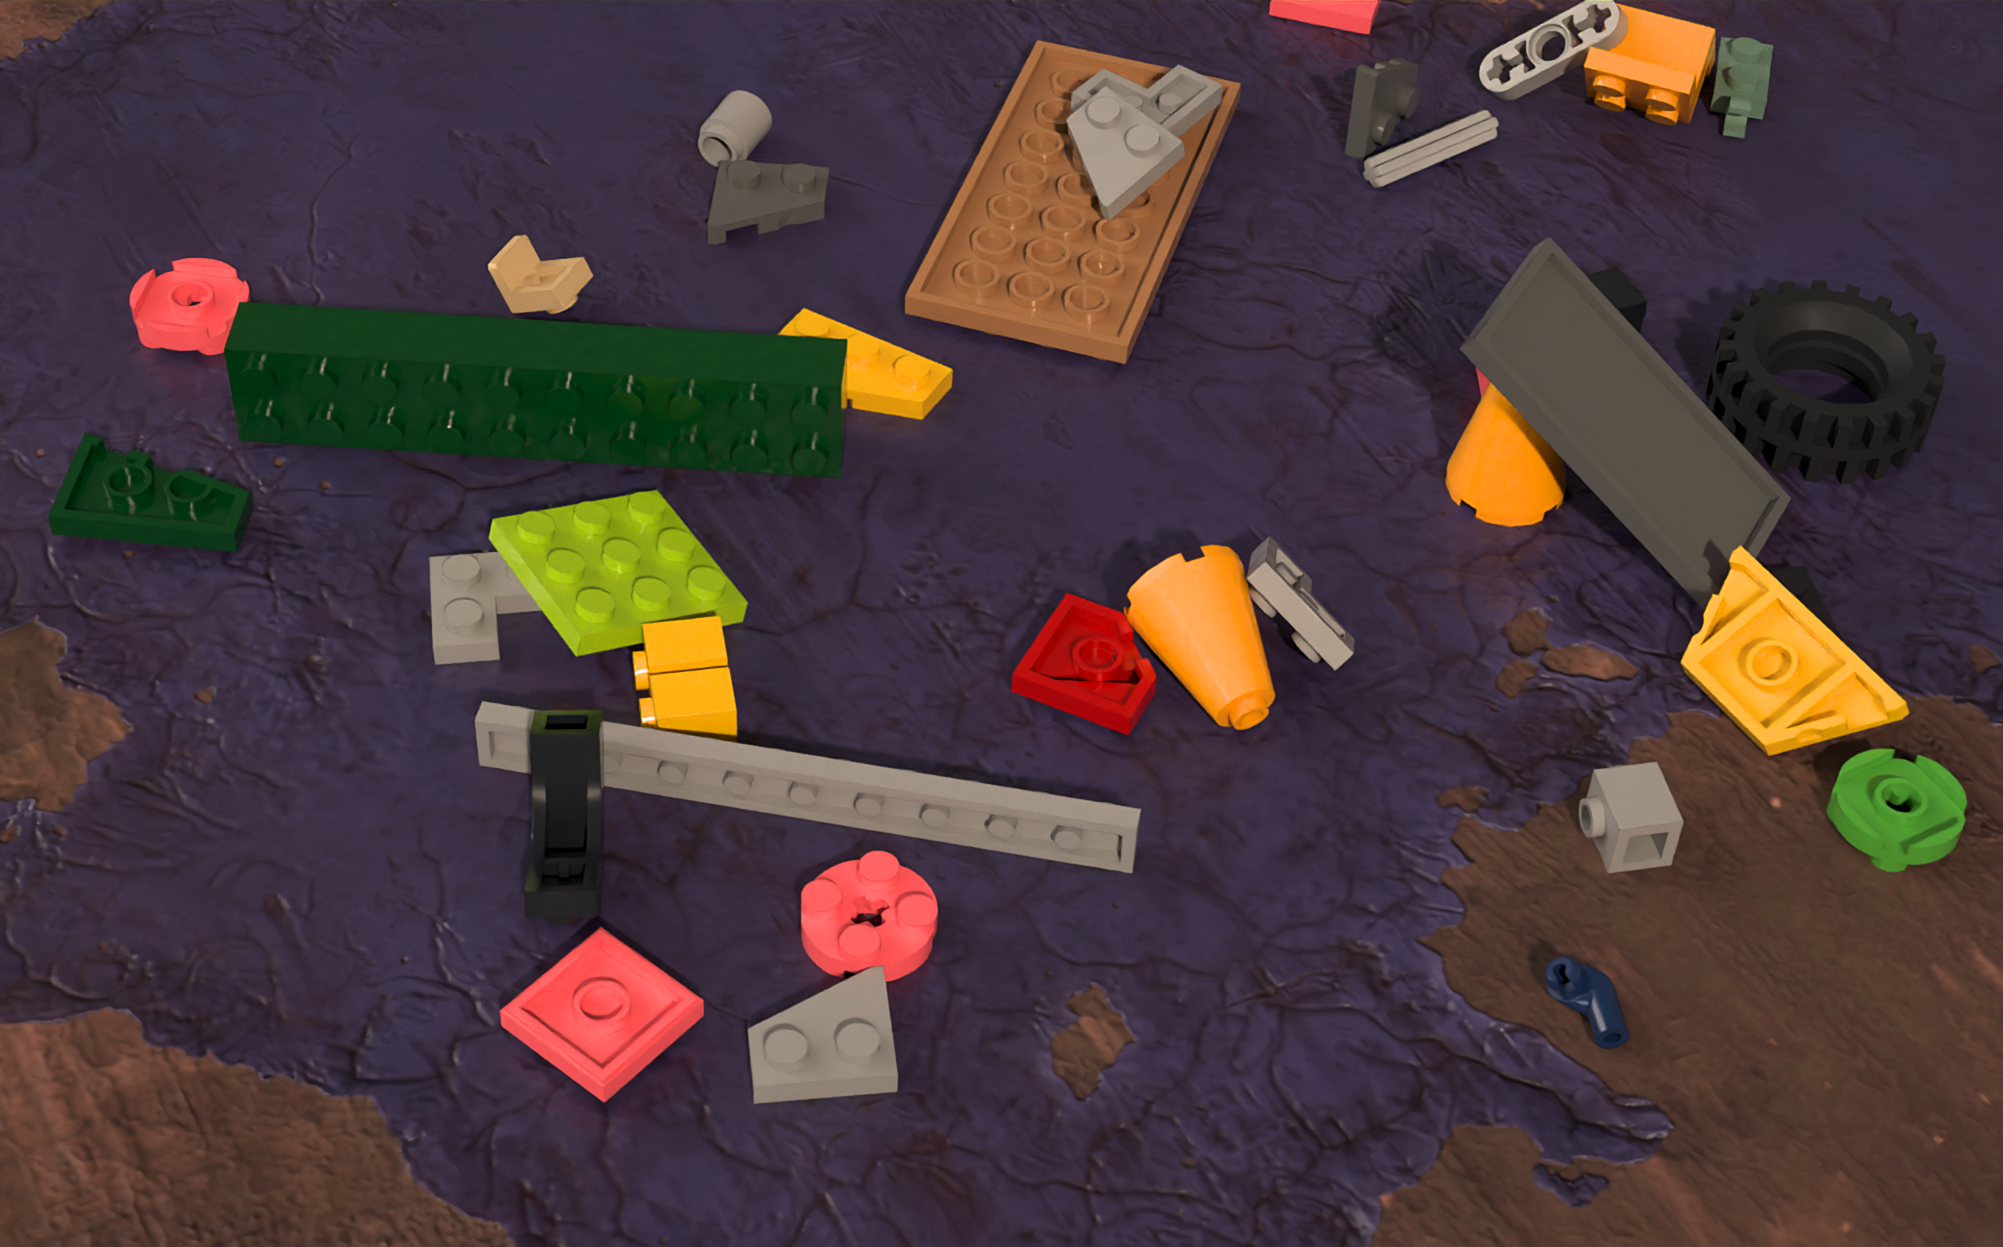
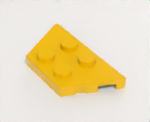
[1681,545,1909,756]

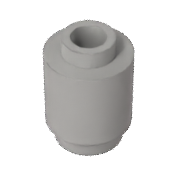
[698,90,772,167]

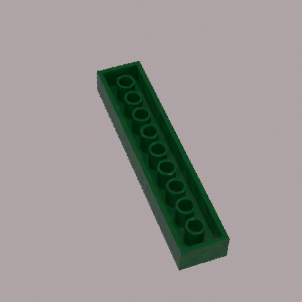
[224,302,848,478]

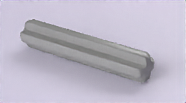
[1363,110,1499,188]

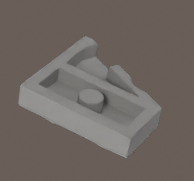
[748,965,898,1104]

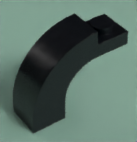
[524,710,605,925]

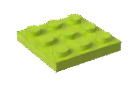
[489,490,748,657]

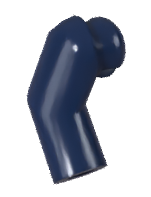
[1544,956,1630,1049]

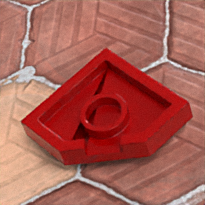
[1011,593,1157,736]

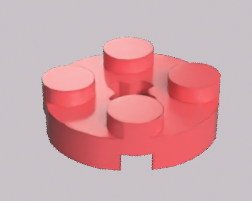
[130,258,251,355]
[801,851,938,982]

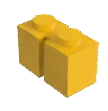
[632,616,738,743]

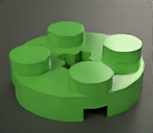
[1826,748,1967,872]

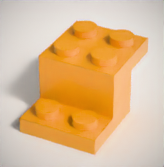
[1584,3,1716,126]

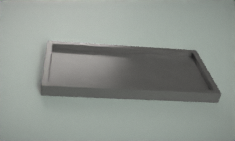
[1460,236,1791,611]

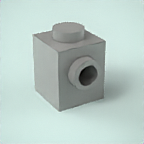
[1579,762,1684,873]

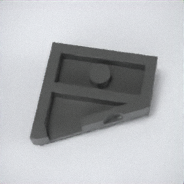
[1345,58,1420,161]

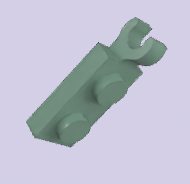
[1710,37,1773,139]

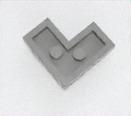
[1070,64,1223,138]
[1246,536,1355,670]
[429,552,542,665]

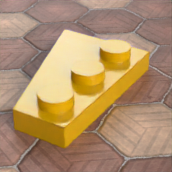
[777,308,953,420]

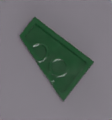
[48,433,253,552]

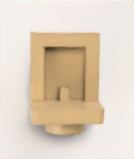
[488,235,593,314]

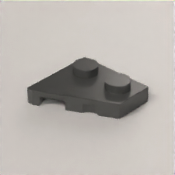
[707,160,830,244]

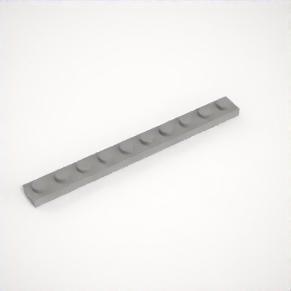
[475,701,1141,873]

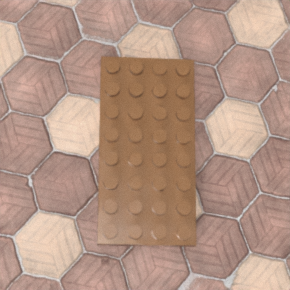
[905,40,1241,364]

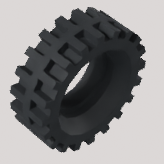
[1706,280,1946,484]

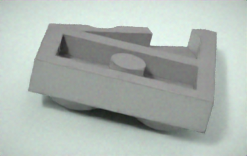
[1066,86,1185,221]

